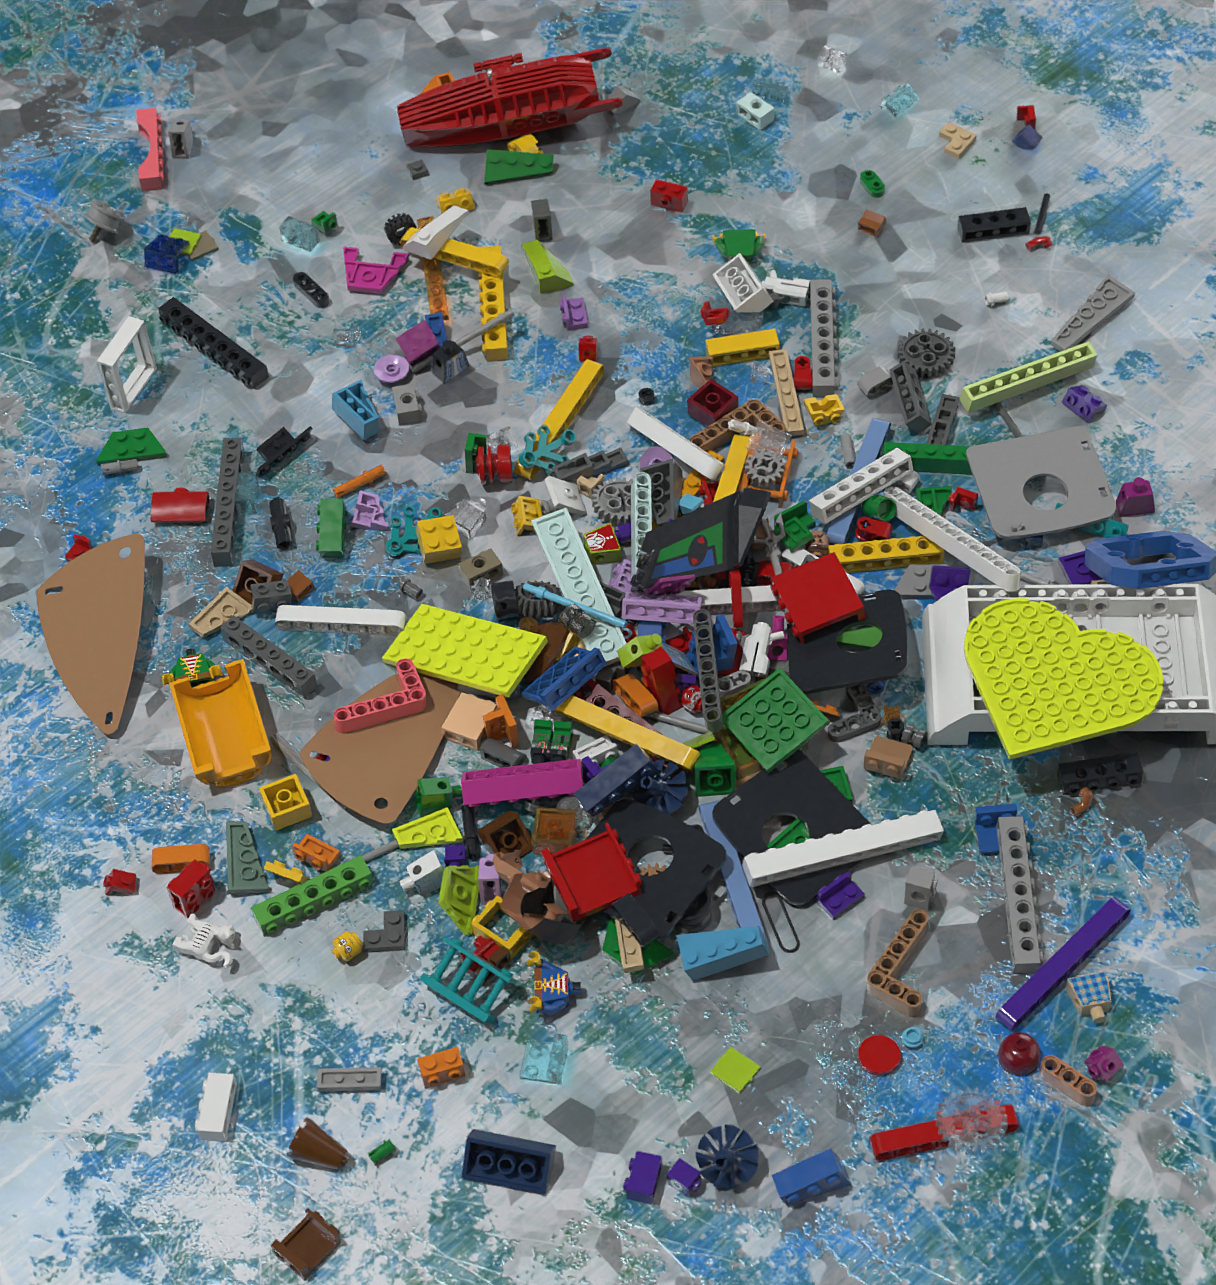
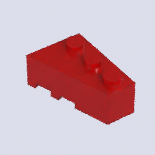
[641,646,684,715]

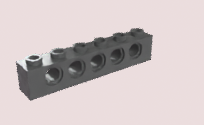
[220,615,318,699]

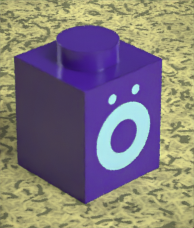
[667,1158,702,1198]

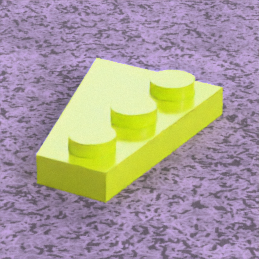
[392,807,463,849]

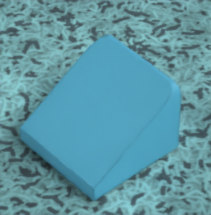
[678,494,704,515]

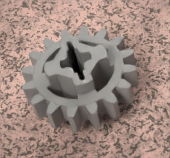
[744,448,785,487]

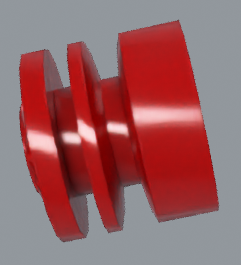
[476,444,513,485]

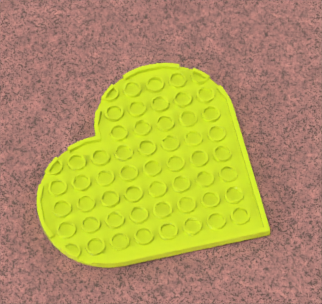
[964,598,1163,760]

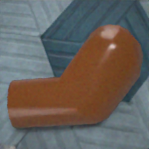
[1070,787,1093,816]

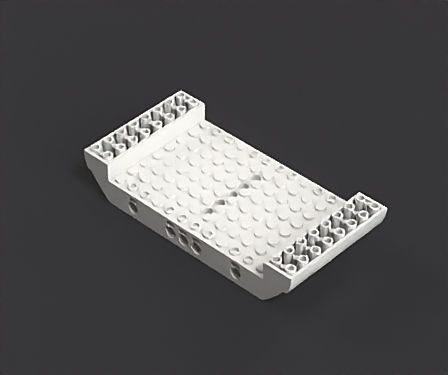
[922,584,1216,745]

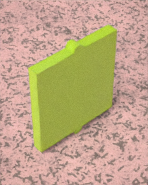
[163,228,201,256]
[682,732,715,748]
[710,1047,761,1094]

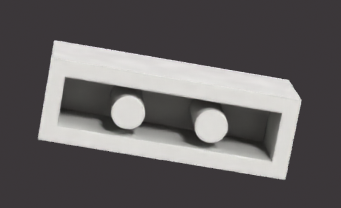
[195,1073,237,1142]

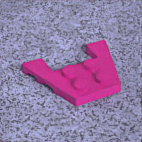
[343,247,409,294]

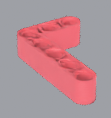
[333,658,426,733]

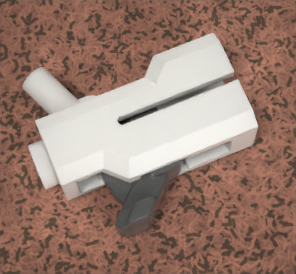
[762,270,810,308]
[736,622,785,678]

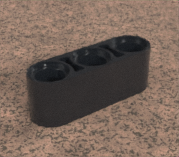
[611,893,660,947]

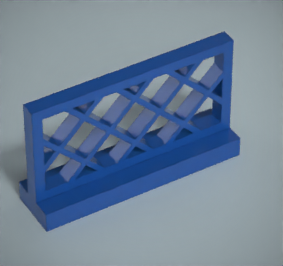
[520,646,607,712]

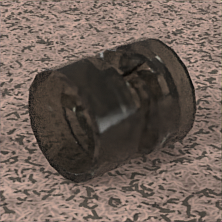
[559,603,596,639]

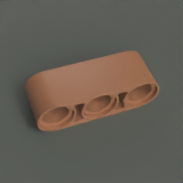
[1040,1055,1097,1106]

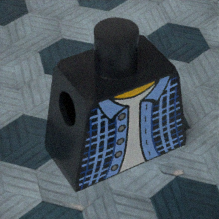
[432,340,469,384]

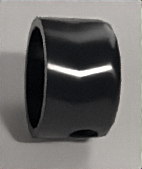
[491,580,519,621]

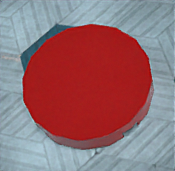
[858,1035,901,1076]

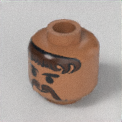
[805,530,829,558]

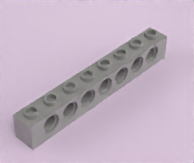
[810,279,838,398]
[996,816,1043,973]

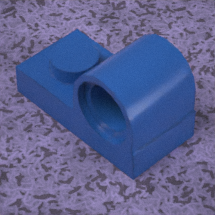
[425,312,447,347]

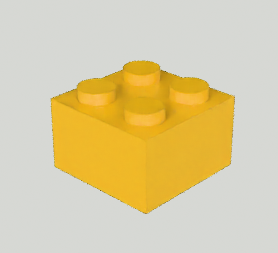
[416,515,462,564]
[259,774,313,831]

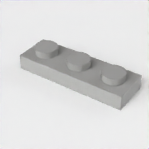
[317,1067,382,1092]

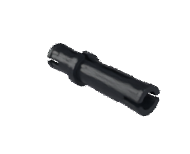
[461,805,479,860]

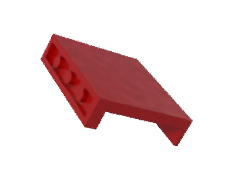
[770,552,866,644]
[540,822,642,922]

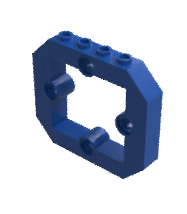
[1085,530,1216,589]

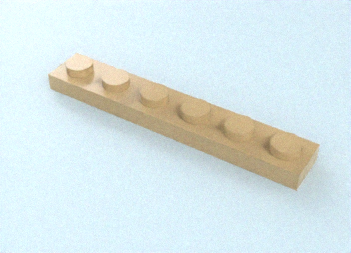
[769,349,804,437]

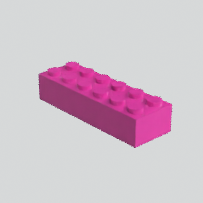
[461,759,583,807]

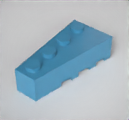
[677,926,770,981]

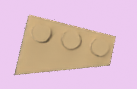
[189,587,253,638]

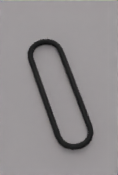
[762,892,800,953]

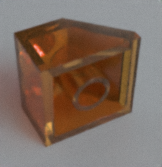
[531,807,577,854]

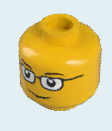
[331,931,363,962]

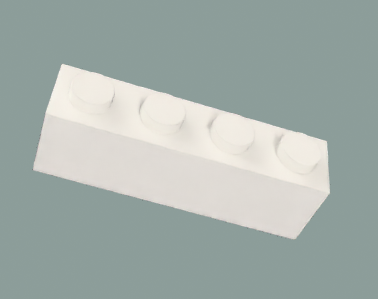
[712,253,774,312]

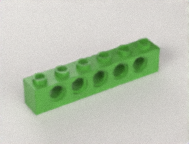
[251,855,374,936]

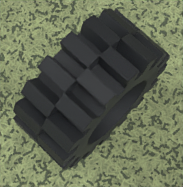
[384,213,417,245]

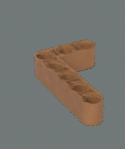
[689,399,786,452]
[867,909,929,1017]

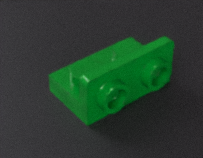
[465,433,487,474]

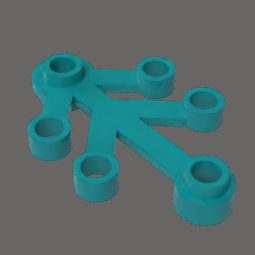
[518,425,577,475]
[385,506,443,556]

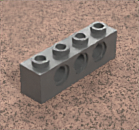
[890,361,932,433]

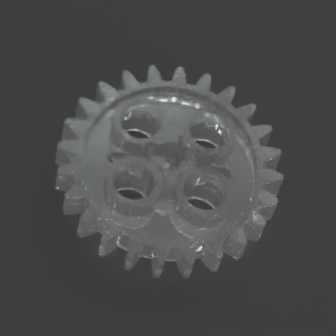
[710,295,764,336]
[936,1086,1007,1155]

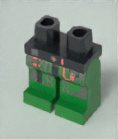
[530,719,573,764]

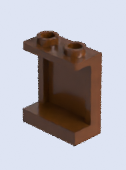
[270,1208,341,1281]

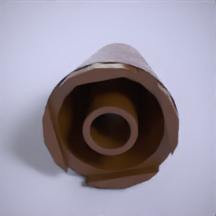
[287,1117,350,1170]

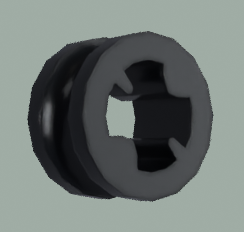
[638,388,655,406]

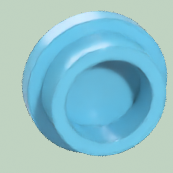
[902,1027,923,1048]

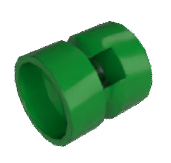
[862,494,897,521]

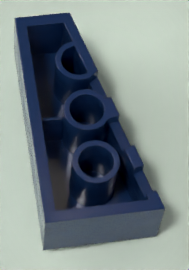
[574,744,661,816]

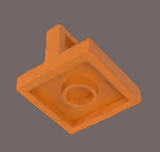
[483,695,519,749]

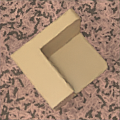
[577,474,605,500]

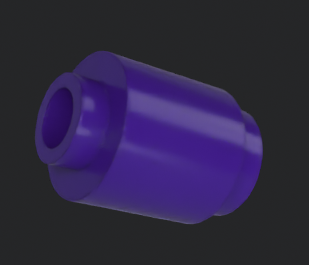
[614,522,631,544]

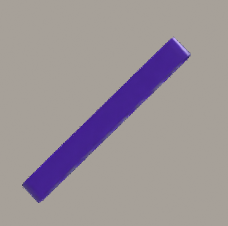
[995,897,1131,1031]

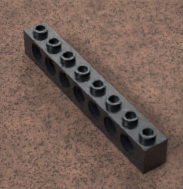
[158,297,269,389]

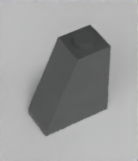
[531,199,553,241]

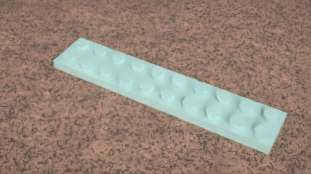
[531,508,627,667]

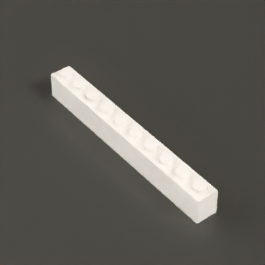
[742,810,944,887]

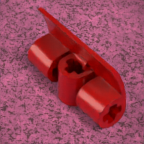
[150,487,210,523]

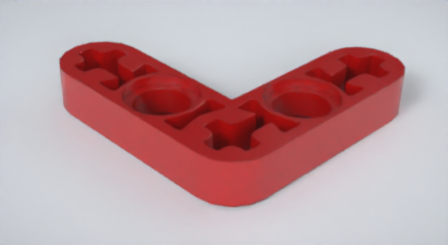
[728,570,743,628]

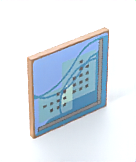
[661,642,697,675]

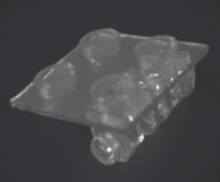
[746,420,792,458]

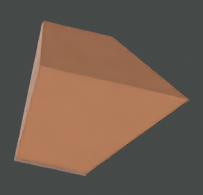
[689,356,713,389]

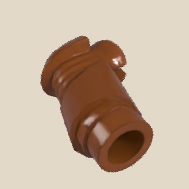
[700,574,718,589]

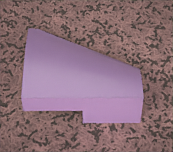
[351,490,388,530]

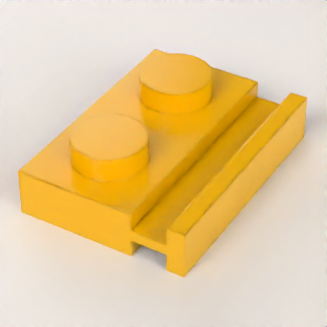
[264,860,310,884]

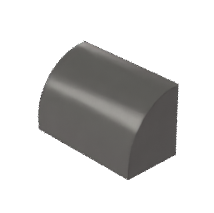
[480,738,527,768]

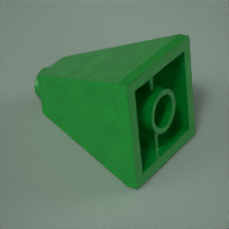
[695,741,736,797]

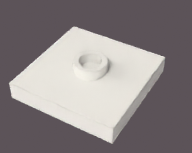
[545,476,586,516]

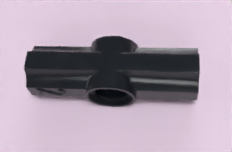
[269,497,292,550]

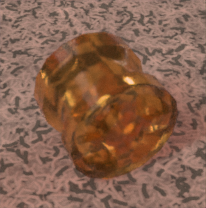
[519,617,538,632]
[883,705,900,725]

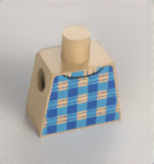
[1066,971,1111,1023]

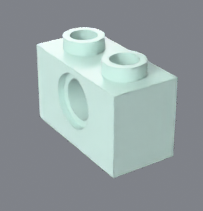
[737,92,774,130]

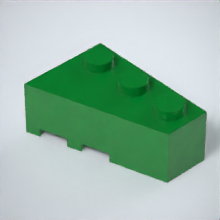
[316,498,348,557]

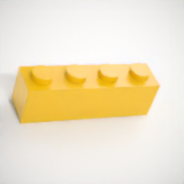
[705,329,780,367]

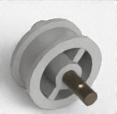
[83,199,125,243]

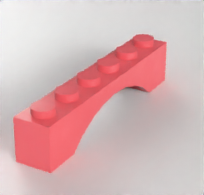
[136,108,164,191]

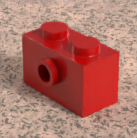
[650,179,688,213]

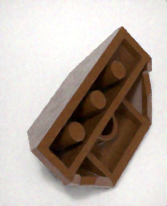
[524,621,570,685]

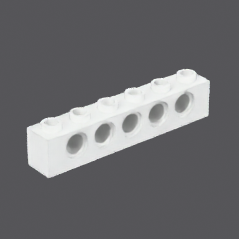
[809,448,913,524]

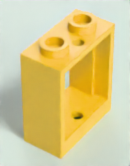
[471,896,533,959]

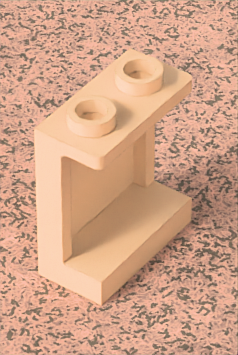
[441,692,497,751]

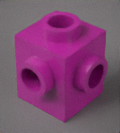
[1084,1046,1124,1081]

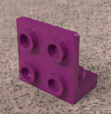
[396,320,441,366]
[646,574,695,596]

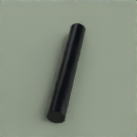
[1034,193,1050,234]

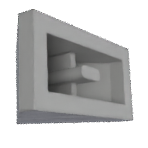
[608,86,640,116]

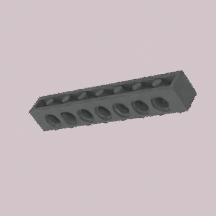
[211,438,245,566]

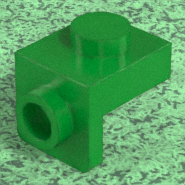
[311,211,338,234]

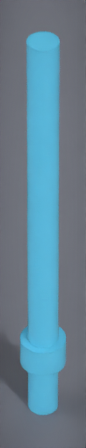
[523,583,627,629]

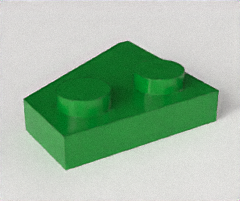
[916,486,952,516]

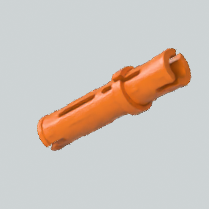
[333,464,386,498]

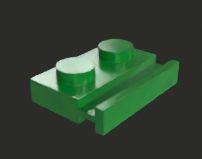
[773,516,814,552]

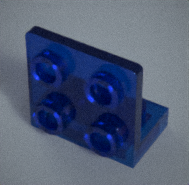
[144,234,189,274]

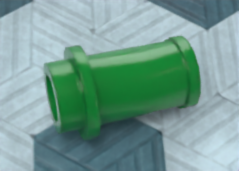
[367,1139,396,1165]

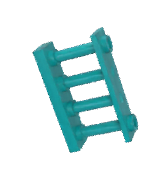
[420,937,517,1024]

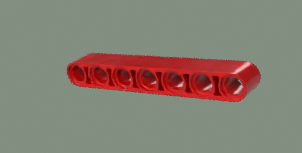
[869,1104,1020,1161]

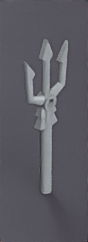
[753,512,785,576]

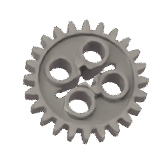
[592,477,633,525]

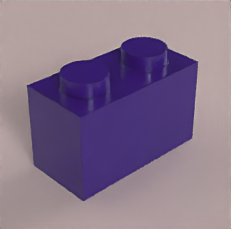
[623,1151,663,1204]

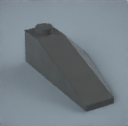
[640,459,683,526]

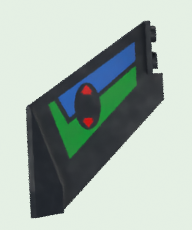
[630,488,771,592]

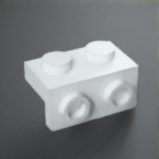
[572,735,618,767]

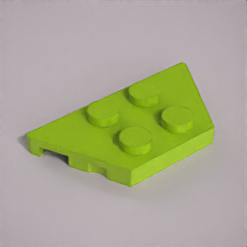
[438,865,479,936]

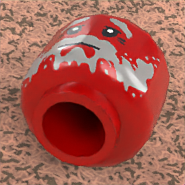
[681,685,710,714]

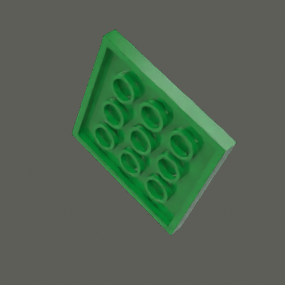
[722,668,830,773]

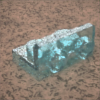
[879,83,920,117]

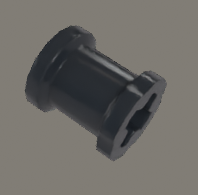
[886,718,904,742]

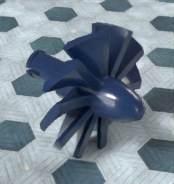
[632,759,689,816]
[695,1124,759,1189]

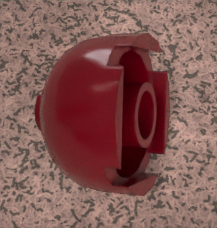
[998,1032,1041,1077]

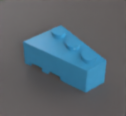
[332,380,379,440]

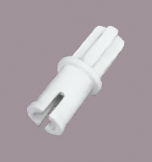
[728,419,762,437]

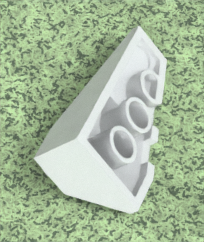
[402,206,469,260]

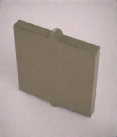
[188,230,219,261]

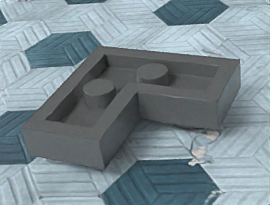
[363,910,405,953]

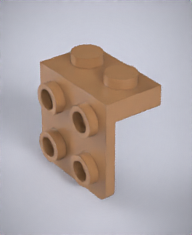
[864,736,913,779]

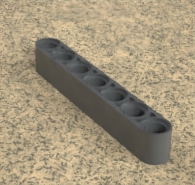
[693,609,723,732]

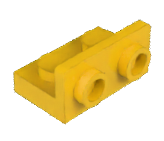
[511,496,542,535]

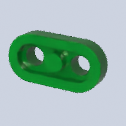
[860,170,885,198]

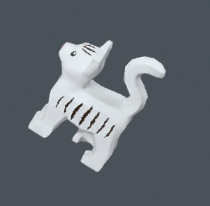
[172,913,235,968]

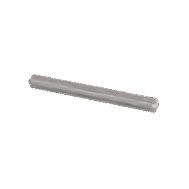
[270,733,348,809]

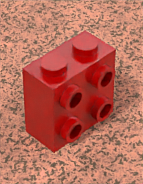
[166,859,216,918]

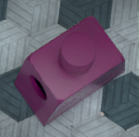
[1115,477,1155,517]

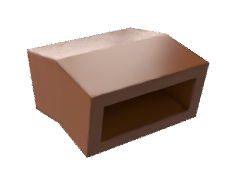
[858,209,887,237]
[287,570,314,603]

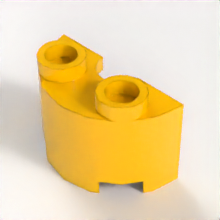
[507,134,543,154]
[804,394,845,426]

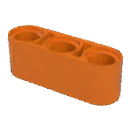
[612,673,658,718]
[151,844,210,874]

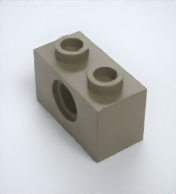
[458,548,503,590]

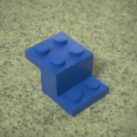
[686,614,738,683]

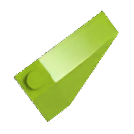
[521,240,573,294]

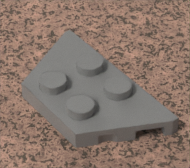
[894,565,948,599]

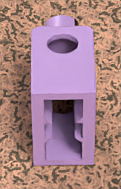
[478,854,502,905]

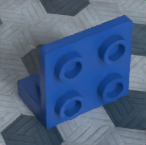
[974,803,1017,854]

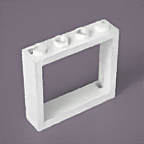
[97,316,157,413]

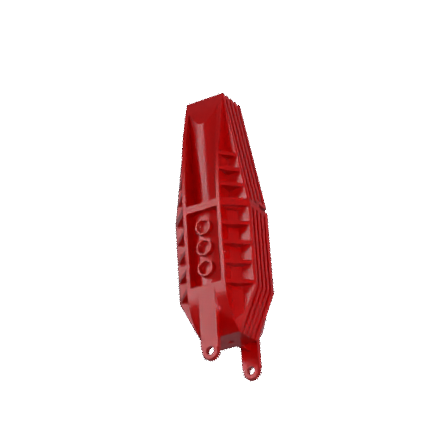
[397,48,623,147]

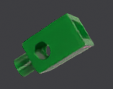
[415,777,463,817]

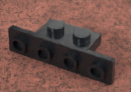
[255,426,313,476]

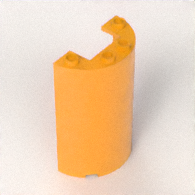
[169,659,272,787]

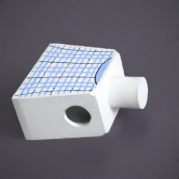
[399,850,444,895]

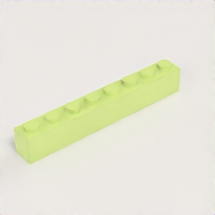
[959,341,1098,413]

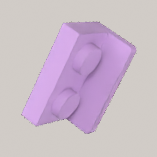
[608,559,636,593]

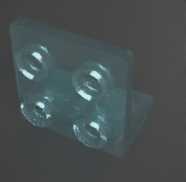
[519,1034,569,1084]

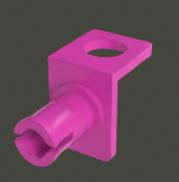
[768,616,788,660]

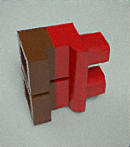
[459,936,510,987]

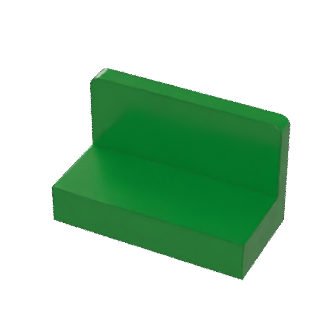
[774,500,816,530]

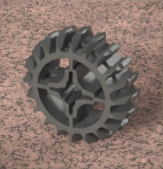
[515,580,563,619]

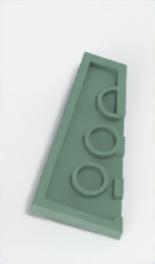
[226,821,269,894]

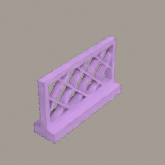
[622,591,702,624]

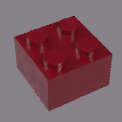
[687,379,738,427]

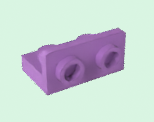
[559,293,588,330]

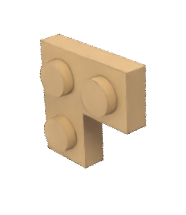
[939,122,977,160]

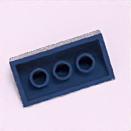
[461,1129,556,1195]

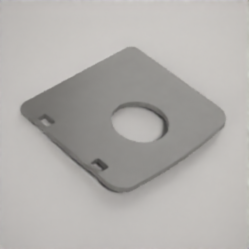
[966,426,1116,539]

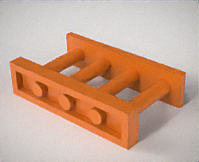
[738,435,798,508]

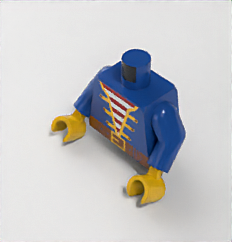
[526,951,582,1015]

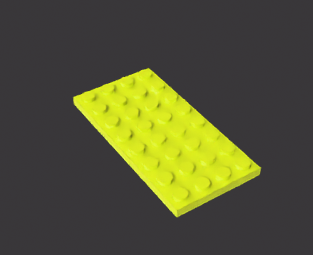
[382,604,548,698]

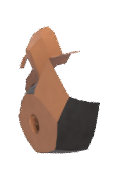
[493,850,586,945]

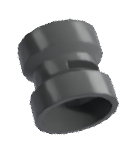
[901,723,928,749]

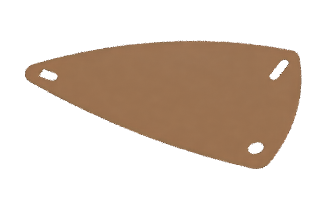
[36,534,145,734]
[300,672,460,824]

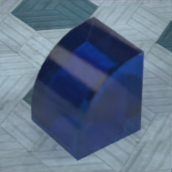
[1012,124,1043,150]

